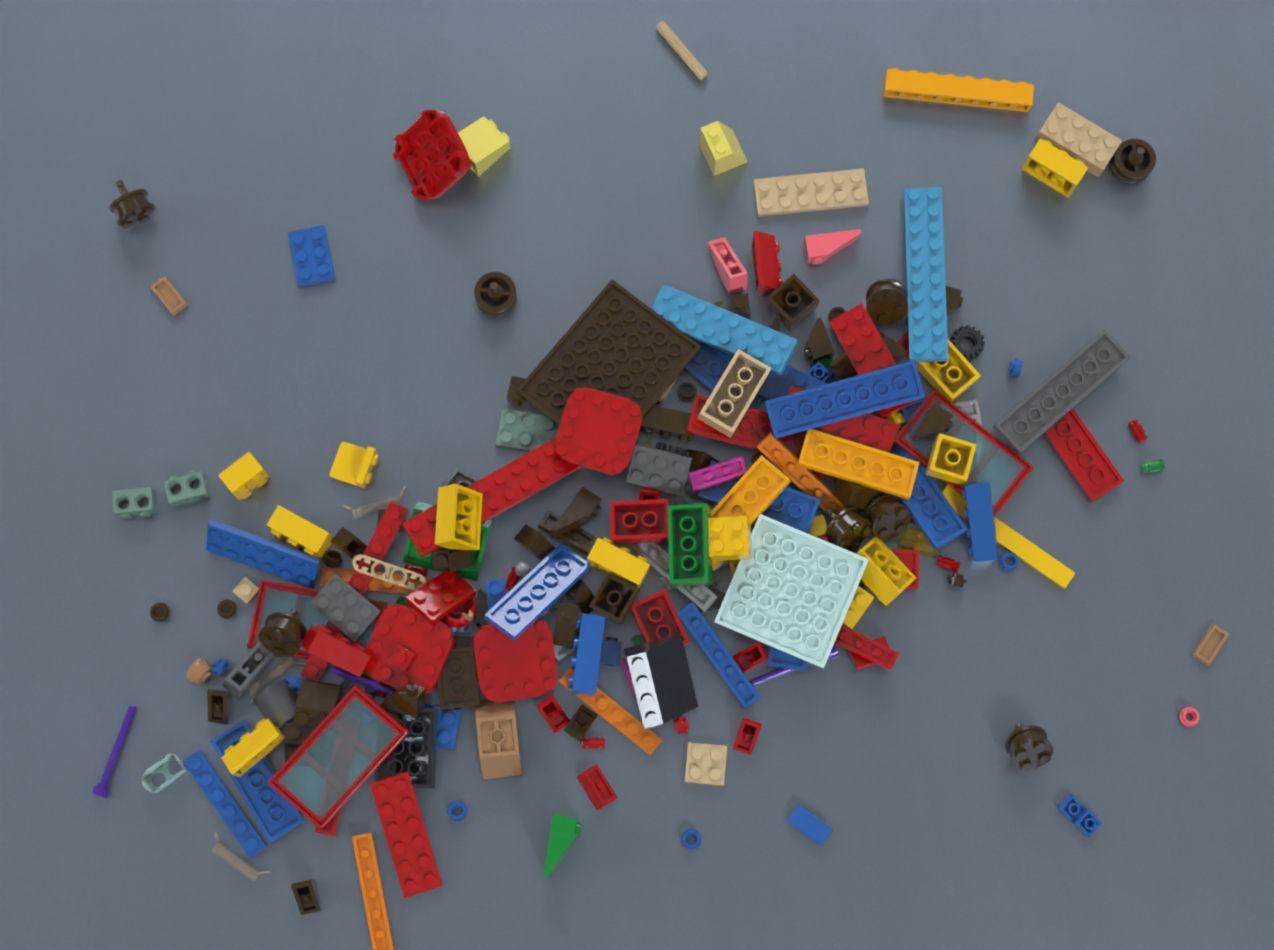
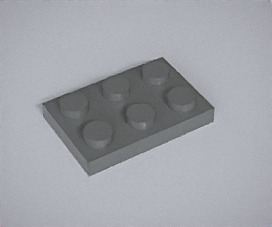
[626,444,692,496]
[310,574,381,642]

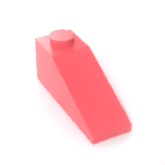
[804,229,861,264]
[708,237,748,295]

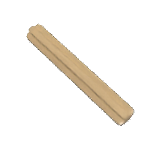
[656,21,708,80]

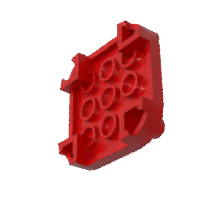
[392,110,472,200]
[555,388,642,475]
[364,604,455,695]
[472,619,557,702]

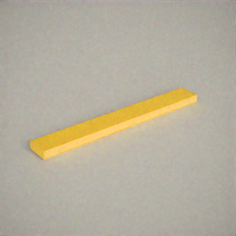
[942,485,1075,589]

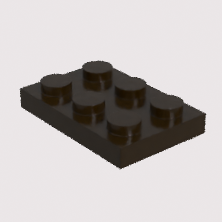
[437,646,480,710]

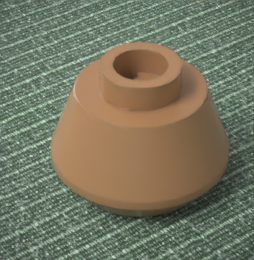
[186,659,212,684]

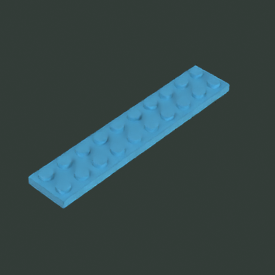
[904,187,948,362]

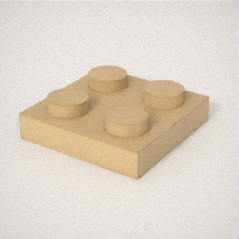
[684,742,727,786]

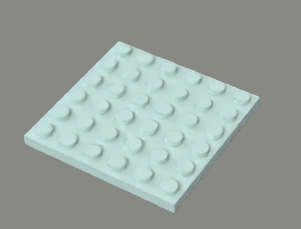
[714,514,869,669]

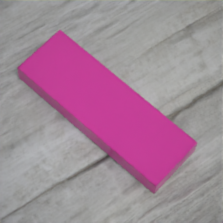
[688,456,747,493]

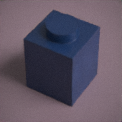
[599,637,621,667]

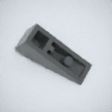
[223,641,274,698]

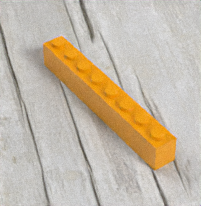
[883,68,1034,112]

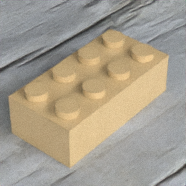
[1035,102,1122,177]
[697,349,772,438]

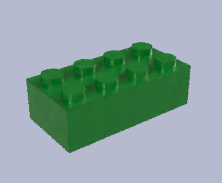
[668,503,713,587]

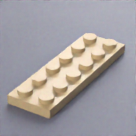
[753,168,869,217]

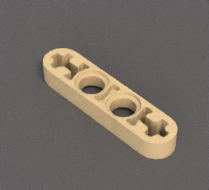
[352,554,426,591]

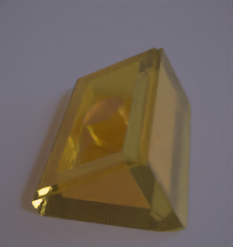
[898,528,938,558]

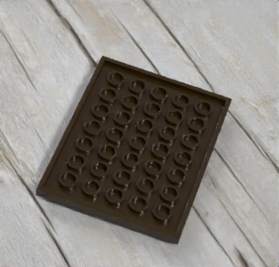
[516,280,701,426]

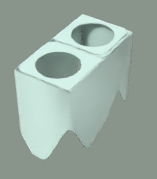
[142,753,187,793]

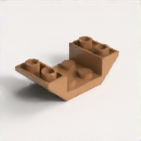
[475,699,522,780]

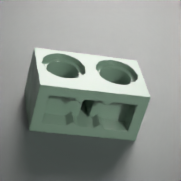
[163,470,210,507]
[112,487,157,519]

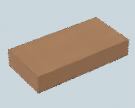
[149,275,188,316]
[1191,623,1230,667]

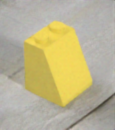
[458,116,510,177]
[699,121,747,176]

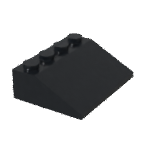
[624,634,698,729]
[375,708,438,789]

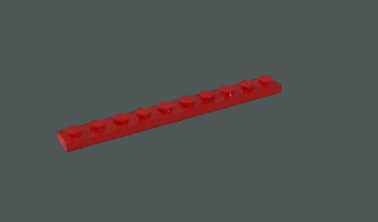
[300,501,409,682]

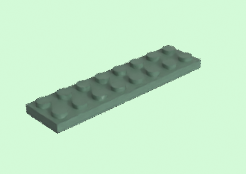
[496,408,653,469]

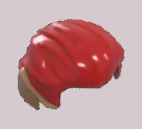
[444,597,477,628]

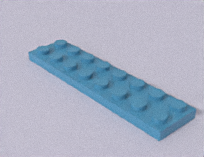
[651,284,799,375]

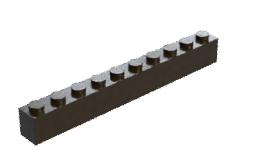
[507,376,695,442]

